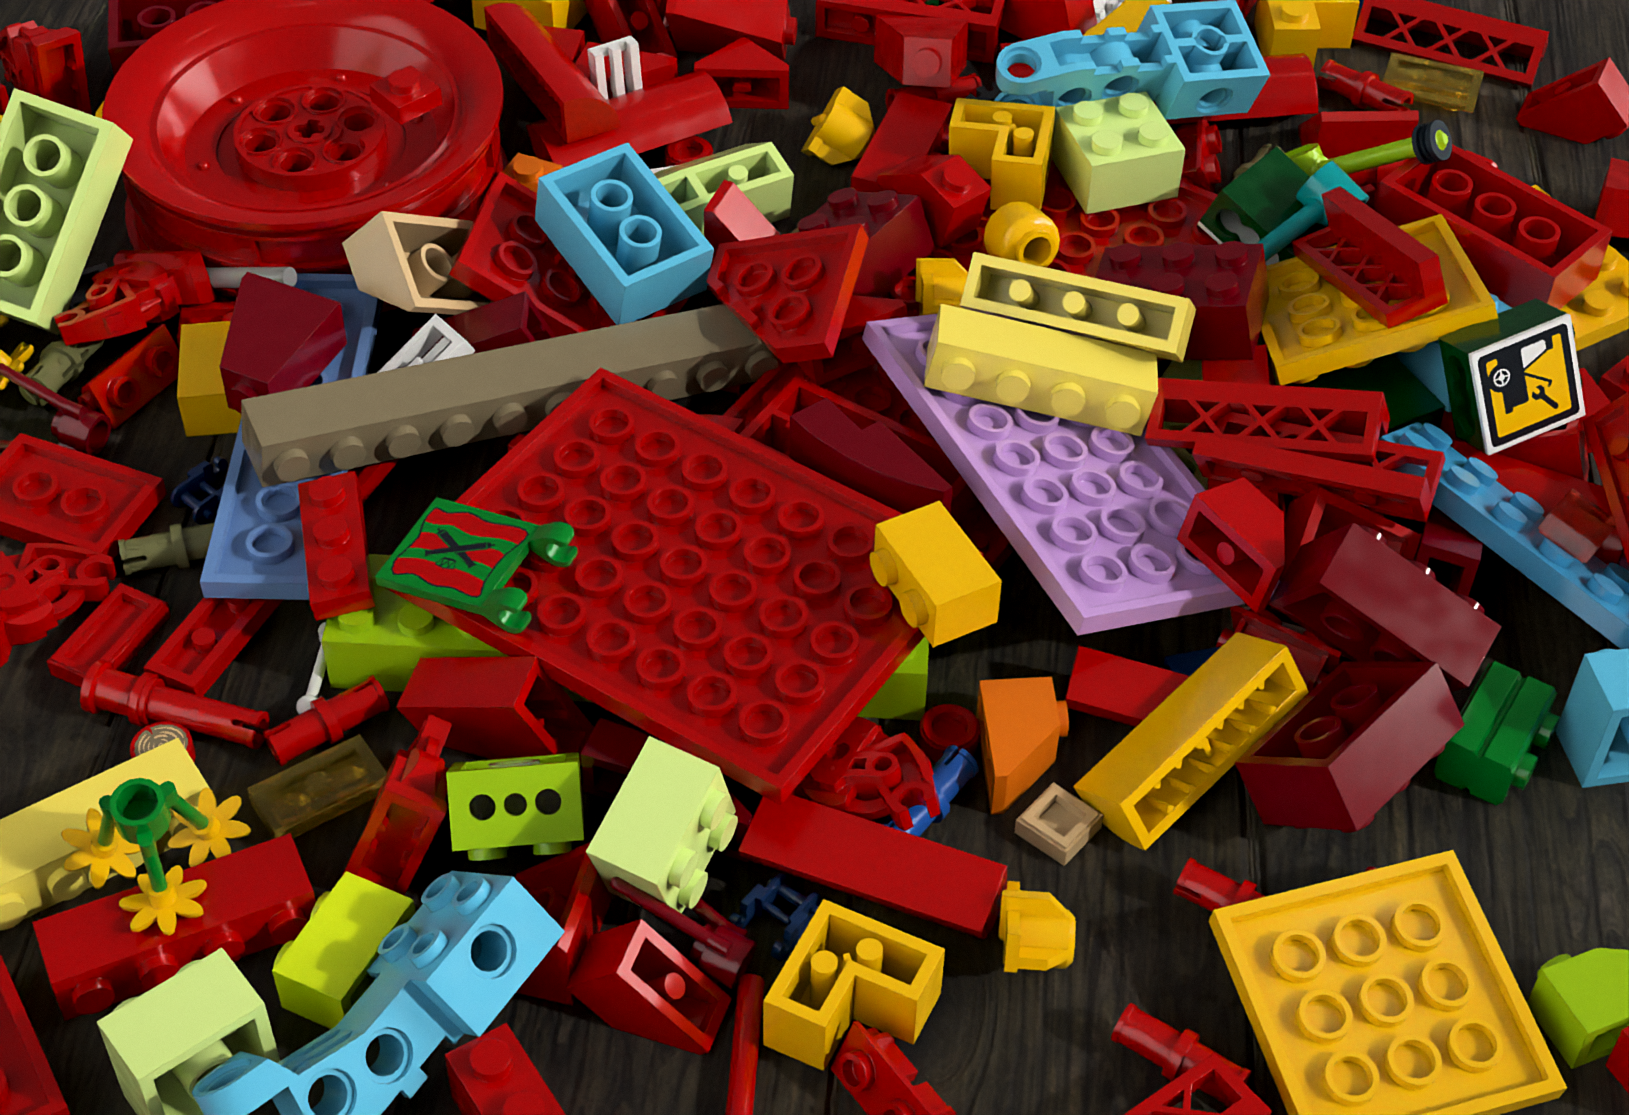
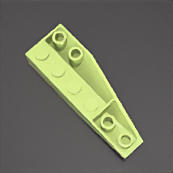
[654,142,794,235]

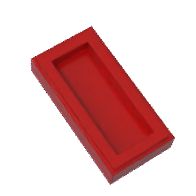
[47,583,171,688]

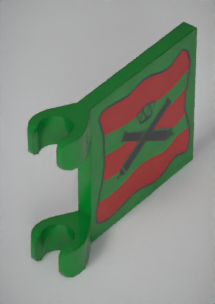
[375,497,578,634]

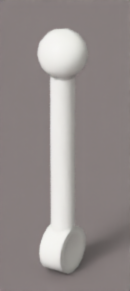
[296,622,326,714]

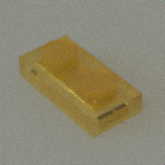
[1383,52,1484,113]
[247,734,387,839]

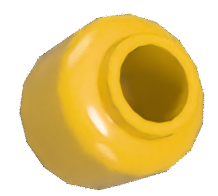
[983,201,1060,268]

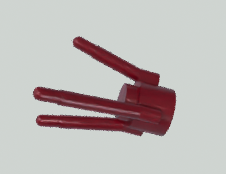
[0,363,111,456]
[610,877,757,989]

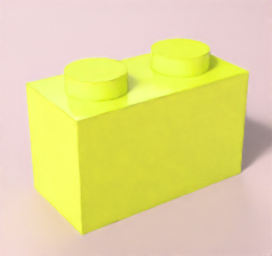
[272,871,416,1029]

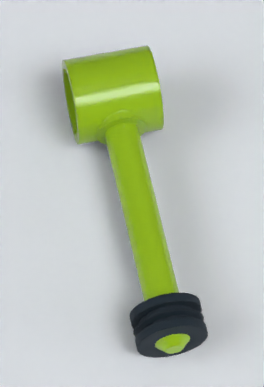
[1284,120,1452,177]

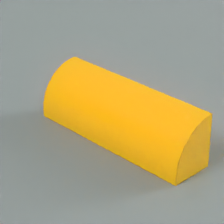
[1073,632,1309,850]

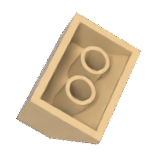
[342,211,494,315]

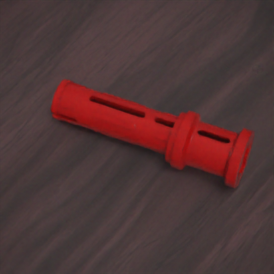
[80,660,270,749]

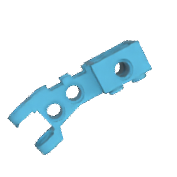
[994,0,1270,120]
[192,871,565,1115]

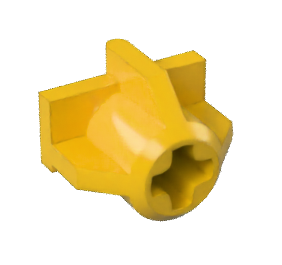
[801,86,875,166]
[915,258,968,316]
[998,881,1076,973]

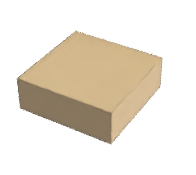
[1014,782,1103,866]

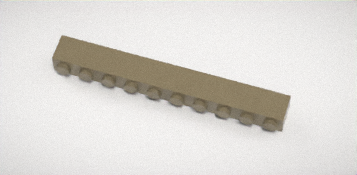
[241,304,779,488]

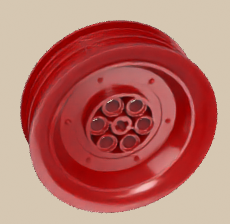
[102,0,509,313]

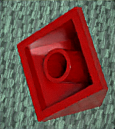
[1298,110,1419,159]
[515,842,612,1005]

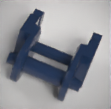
[170,455,228,525]
[728,872,821,961]

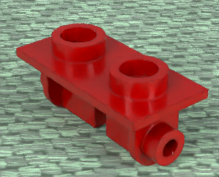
[1174,116,1222,193]
[77,324,180,429]
[1216,606,1342,696]
[830,1020,956,1115]

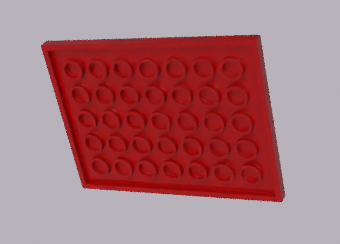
[384,367,984,805]

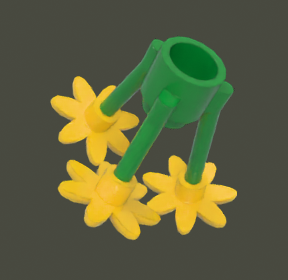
[61,778,251,936]

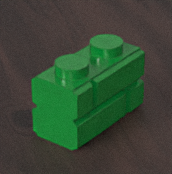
[1433,661,1560,806]

